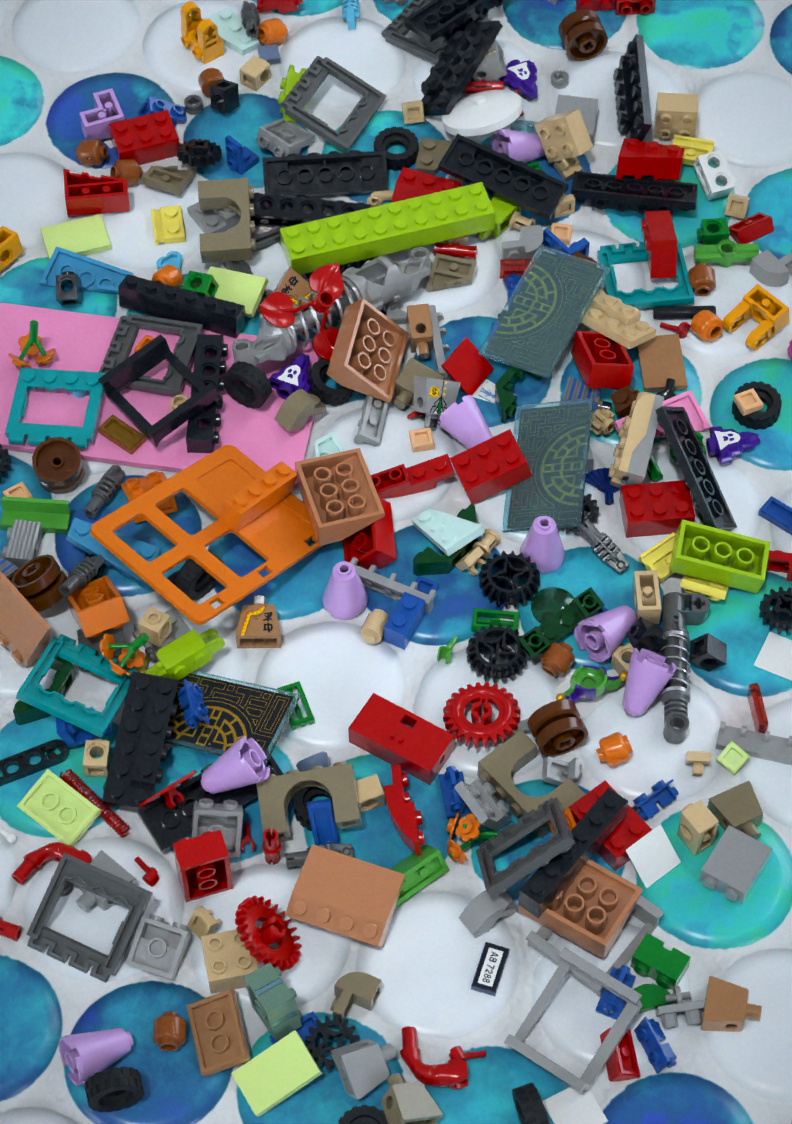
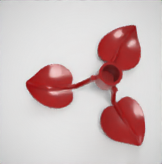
[259,263,344,361]

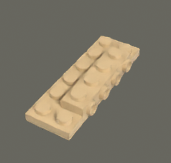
[577,287,657,349]

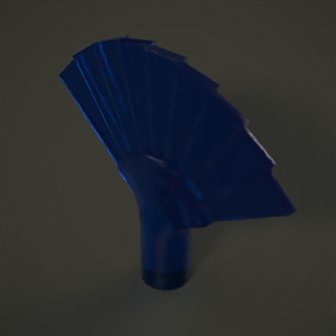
[582,468,621,505]

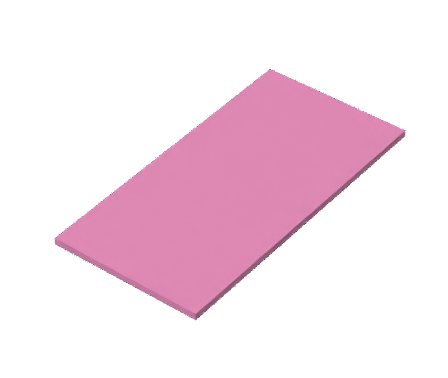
[0,303,324,488]

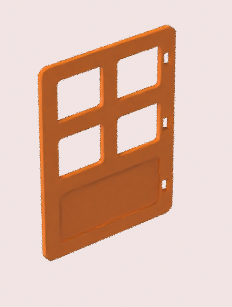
[90,445,324,625]

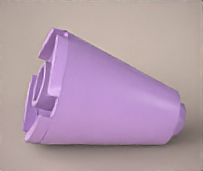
[492,129,546,163]
[438,395,493,448]
[520,516,565,574]
[322,561,368,620]
[574,605,637,662]
[622,648,677,716]
[201,736,270,794]
[59,1028,133,1086]

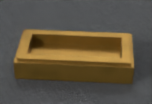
[98,414,146,455]

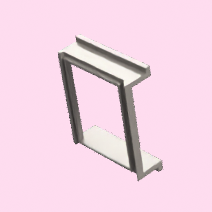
[526,860,664,997]
[504,947,643,1093]

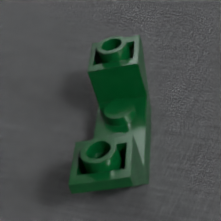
[494,363,553,424]
[413,503,478,576]
[518,587,605,658]
[13,656,75,726]

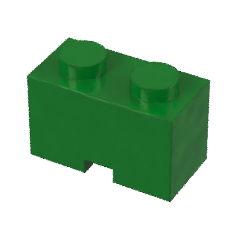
[630,933,691,990]

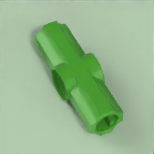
[694,239,759,267]

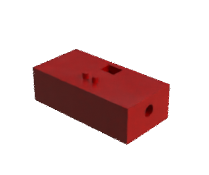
[348,693,455,785]

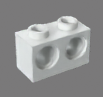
[693,150,735,201]

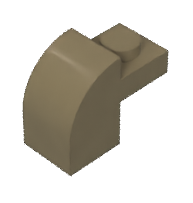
[274,389,326,432]
[330,972,382,1023]

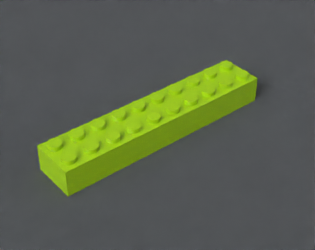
[280,182,495,275]

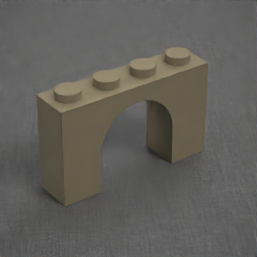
[198,178,256,263]
[477,730,586,839]
[256,761,363,840]

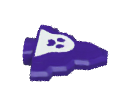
[499,59,538,100]
[269,353,311,400]
[706,426,761,465]

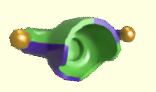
[556,665,628,702]

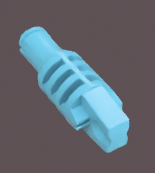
[341,0,360,30]

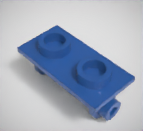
[178,679,210,729]
[439,766,470,818]
[631,779,679,821]
[595,965,636,1020]
[634,1017,677,1074]

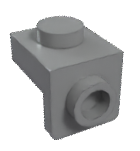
[542,756,581,786]

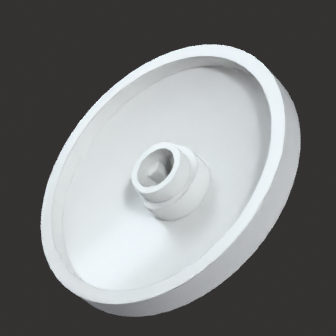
[442,90,523,136]

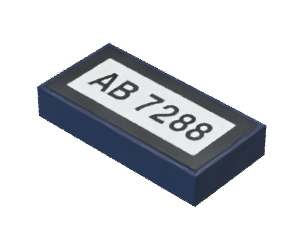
[471,942,510,996]

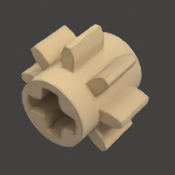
[589,408,615,436]

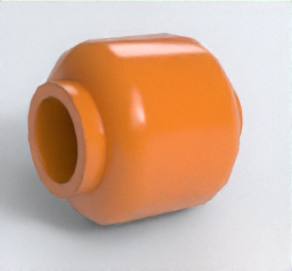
[258,18,288,45]
[152,264,183,288]
[691,310,723,342]
[596,732,633,767]

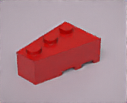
[641,210,677,278]

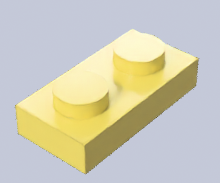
[680,575,729,601]

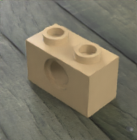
[632,570,662,624]
[677,800,719,856]

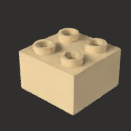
[654,92,698,139]
[534,109,593,163]
[201,930,258,994]

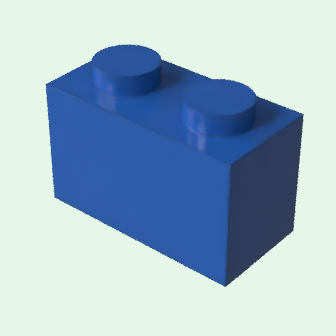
[384,592,425,650]

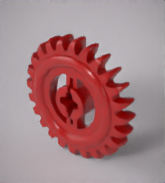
[443,682,521,749]
[235,896,302,971]

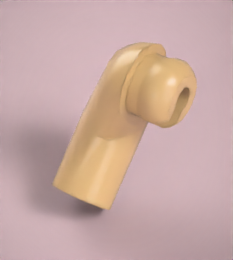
[367,190,394,207]

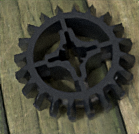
[479,550,541,609]
[466,623,529,684]

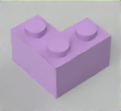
[79,88,125,140]

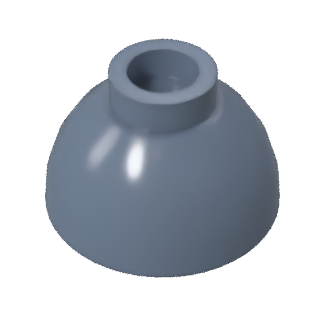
[296,751,329,772]

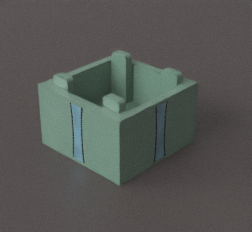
[243,963,303,1041]

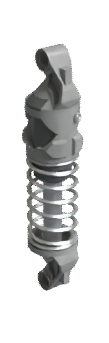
[232,247,431,366]

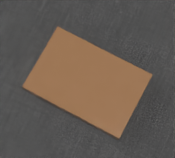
[636,334,688,393]
[186,988,251,1077]

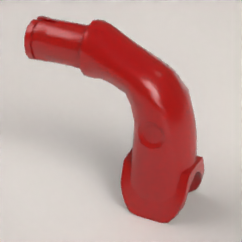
[11,842,92,885]
[400,1026,468,1090]

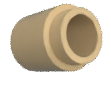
[360,609,389,644]

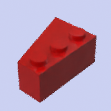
[615,138,685,179]
[63,169,130,217]

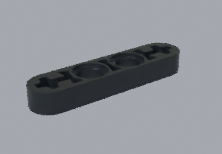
[0,739,68,786]

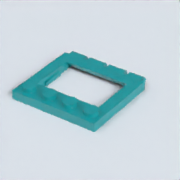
[597,242,694,309]
[5,368,106,449]
[16,634,137,738]

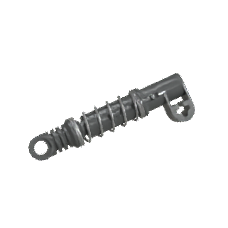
[660,592,710,744]

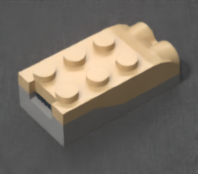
[608,392,664,488]

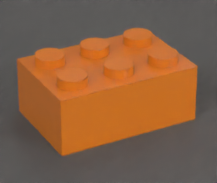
[66,575,130,638]

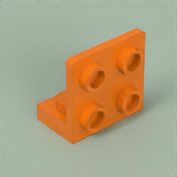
[120,471,178,523]

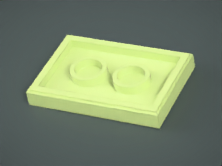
[40,214,111,261]
[207,266,269,318]
[17,769,102,846]
[231,1030,322,1117]

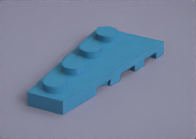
[39,246,134,294]
[66,517,160,588]

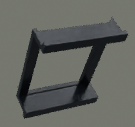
[98,334,219,448]

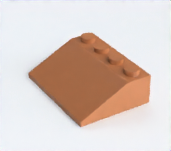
[327,298,409,402]
[295,448,385,546]
[0,571,51,668]
[285,844,406,947]
[518,860,643,959]

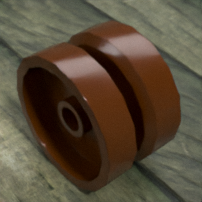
[558,9,608,61]
[32,437,85,494]
[11,554,67,612]
[527,700,588,757]

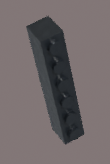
[118,274,245,338]
[518,788,628,919]

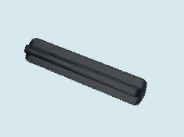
[653,306,716,319]

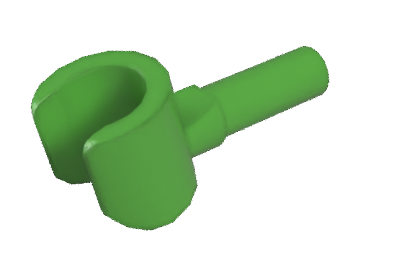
[437,636,458,664]

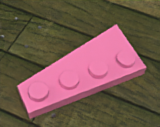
[613,390,710,439]

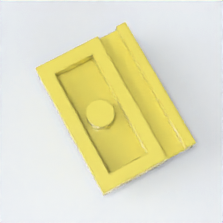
[672,134,715,166]
[151,205,186,245]
[638,532,675,584]

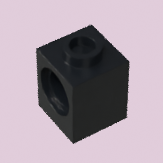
[209,79,239,113]
[56,271,82,305]
[626,617,668,653]
[690,633,727,672]

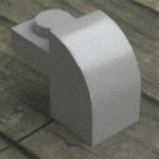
[502,225,543,266]
[749,249,792,287]
[458,890,518,936]

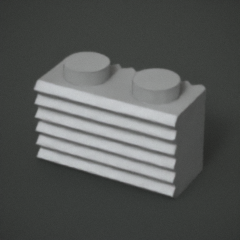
[2,519,43,568]

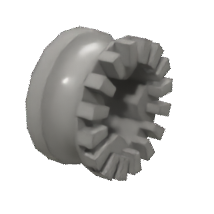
[551,70,569,89]

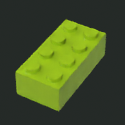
[669,519,770,594]

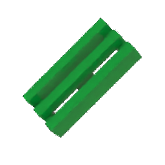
[471,608,519,632]
[277,681,315,731]

